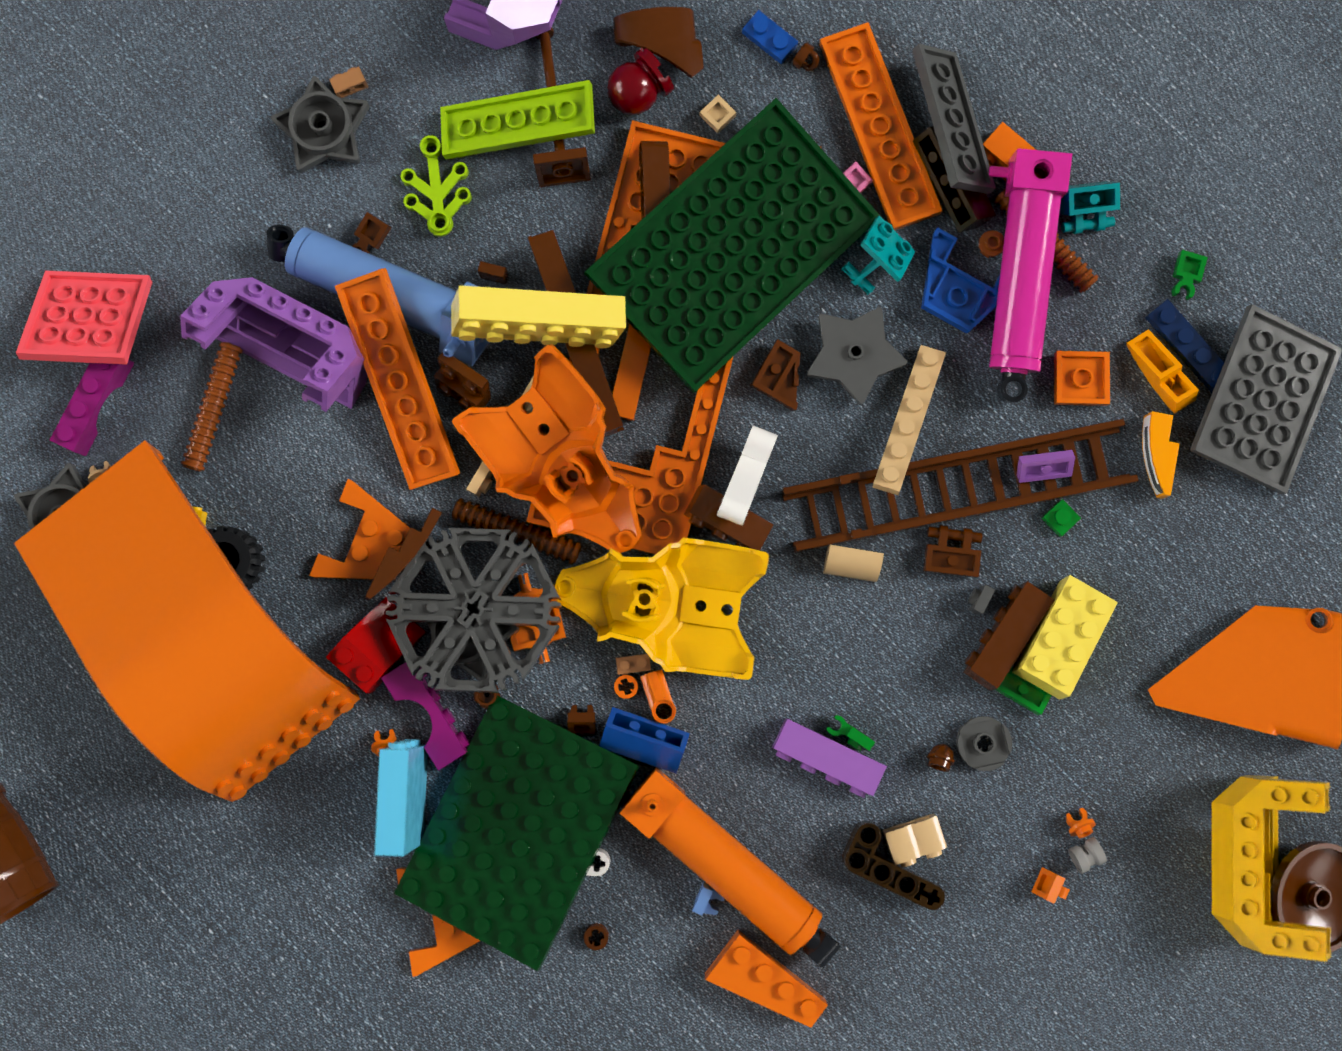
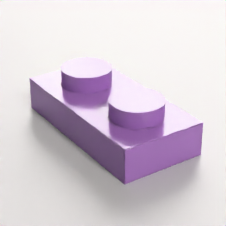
[1016,450,1075,483]

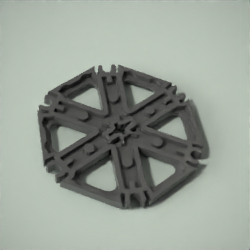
[386,528,562,693]

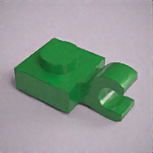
[826,715,875,752]

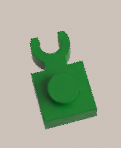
[1172,250,1208,300]

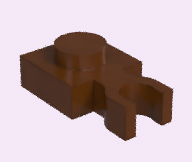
[352,212,392,254]

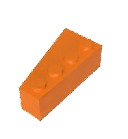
[705,930,828,1028]

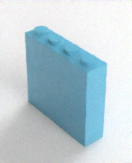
[375,739,428,856]

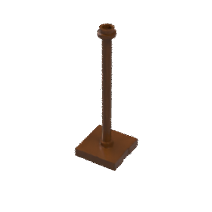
[533,27,591,187]

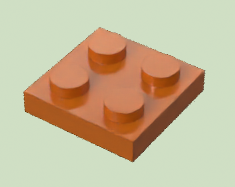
[1054,351,1110,406]

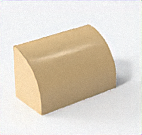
[823,545,884,582]

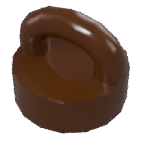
[792,42,819,71]

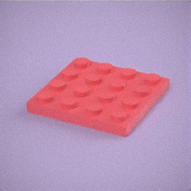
[16,271,152,365]

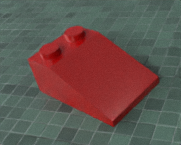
[326,597,426,693]

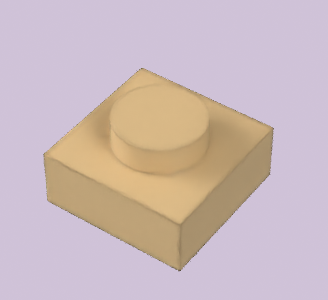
[700,95,736,134]

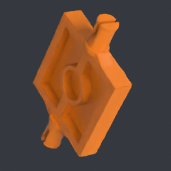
[510,573,567,664]

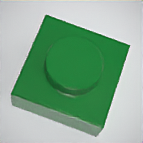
[1041,499,1081,537]

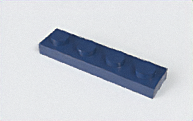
[1145,299,1224,393]

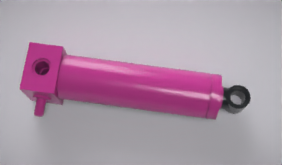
[989,148,1073,403]

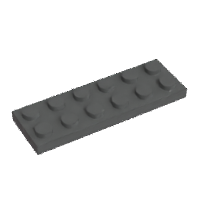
[912,44,996,194]

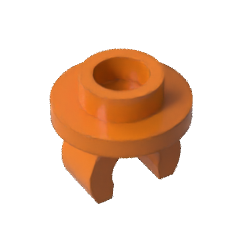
[371,729,397,757]
[1066,808,1096,838]

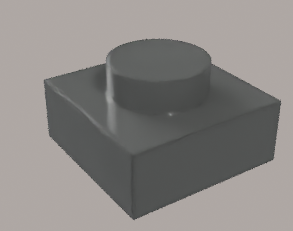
[968,585,995,615]

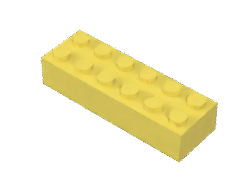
[451,286,626,348]

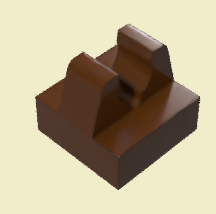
[567,705,596,735]

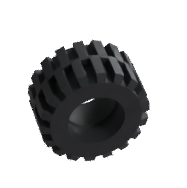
[208,526,266,590]

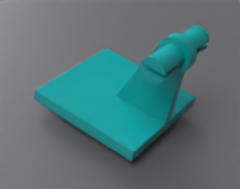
[841,215,916,295]

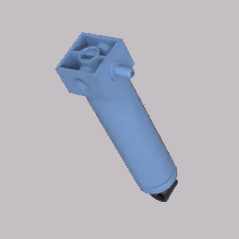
[267,224,490,366]

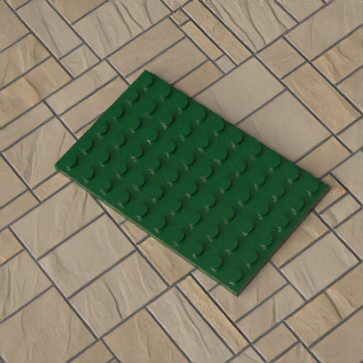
[584,98,879,393]

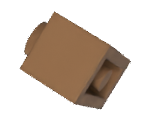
[329,67,368,98]
[616,654,651,675]

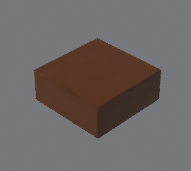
[478,261,509,284]

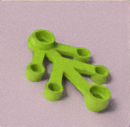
[400,135,472,237]

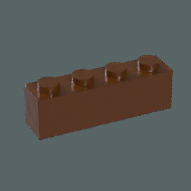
[963,581,1054,691]

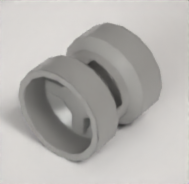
[1068,837,1107,874]

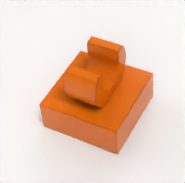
[1031,867,1070,904]

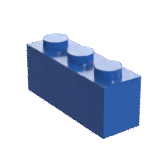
[599,707,690,773]

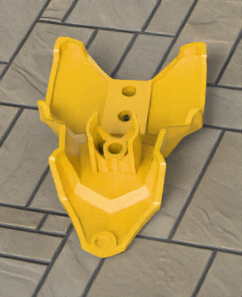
[555,538,769,680]

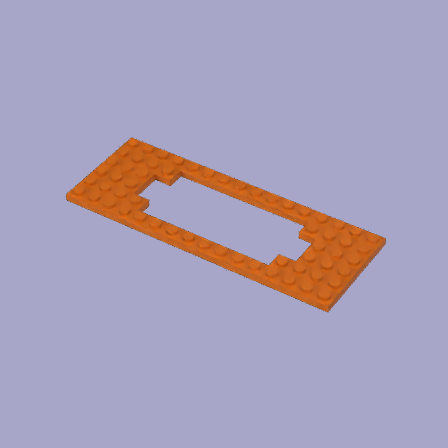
[526,120,734,555]

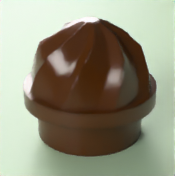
[927,744,955,772]

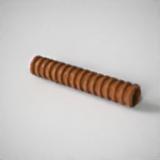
[994,188,1099,293]
[181,342,243,472]

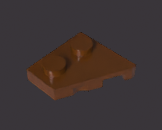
[750,339,800,411]

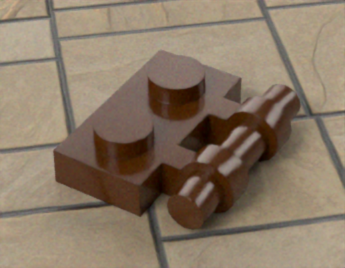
[924,525,982,578]

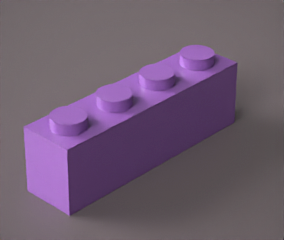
[772,718,887,798]

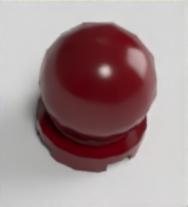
[607,47,674,115]

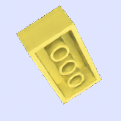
[1012,575,1118,700]

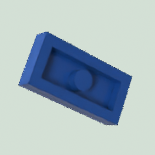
[742,10,798,64]

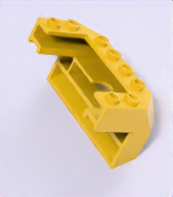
[1212,775,1331,962]

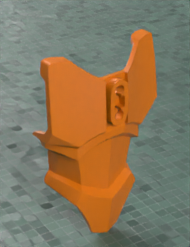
[452,344,642,553]

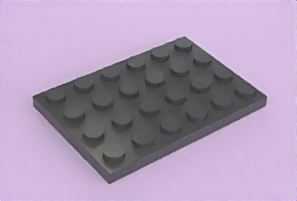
[1190,304,1342,494]

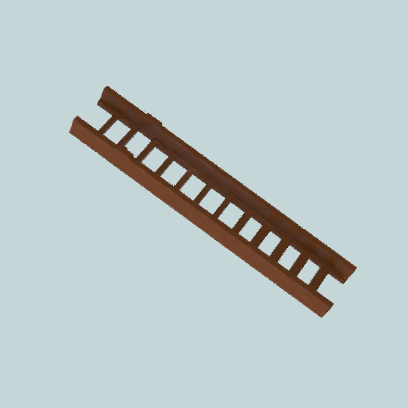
[781,419,1139,553]

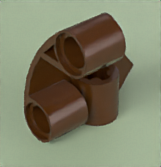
[613,7,704,78]

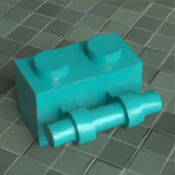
[1059,181,1120,234]

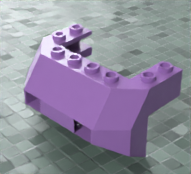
[444,0,563,50]
[180,277,367,412]

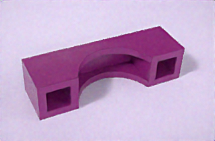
[50,360,134,456]
[381,662,470,771]

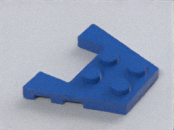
[921,227,1000,334]

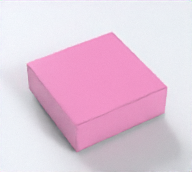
[843,162,873,193]

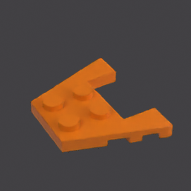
[309,479,410,581]
[396,867,480,977]

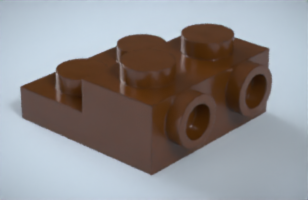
[434,352,491,410]

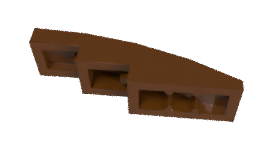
[364,508,442,601]

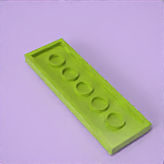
[440,80,595,159]

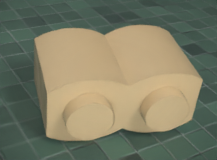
[882,813,947,867]

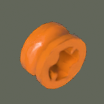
[614,675,638,699]

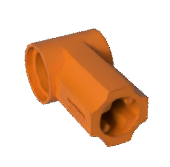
[640,669,676,724]

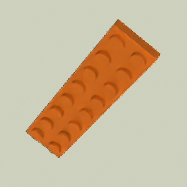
[819,22,942,230]
[335,268,460,490]

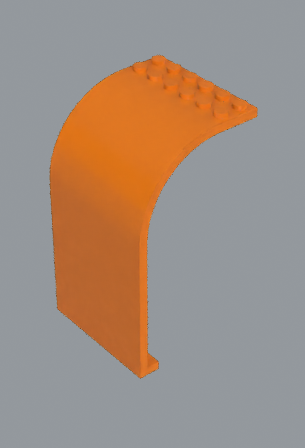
[14,440,360,802]

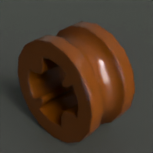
[584,923,609,950]

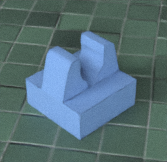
[692,881,724,915]

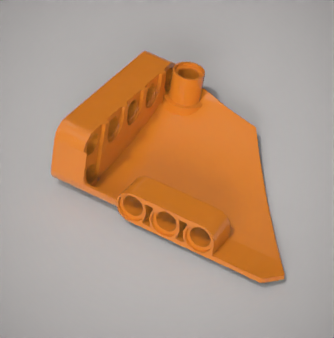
[1148,606,1342,749]

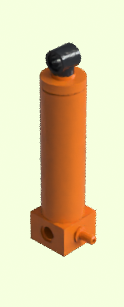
[620,767,841,968]

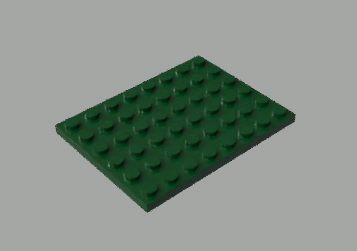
[394,696,639,971]

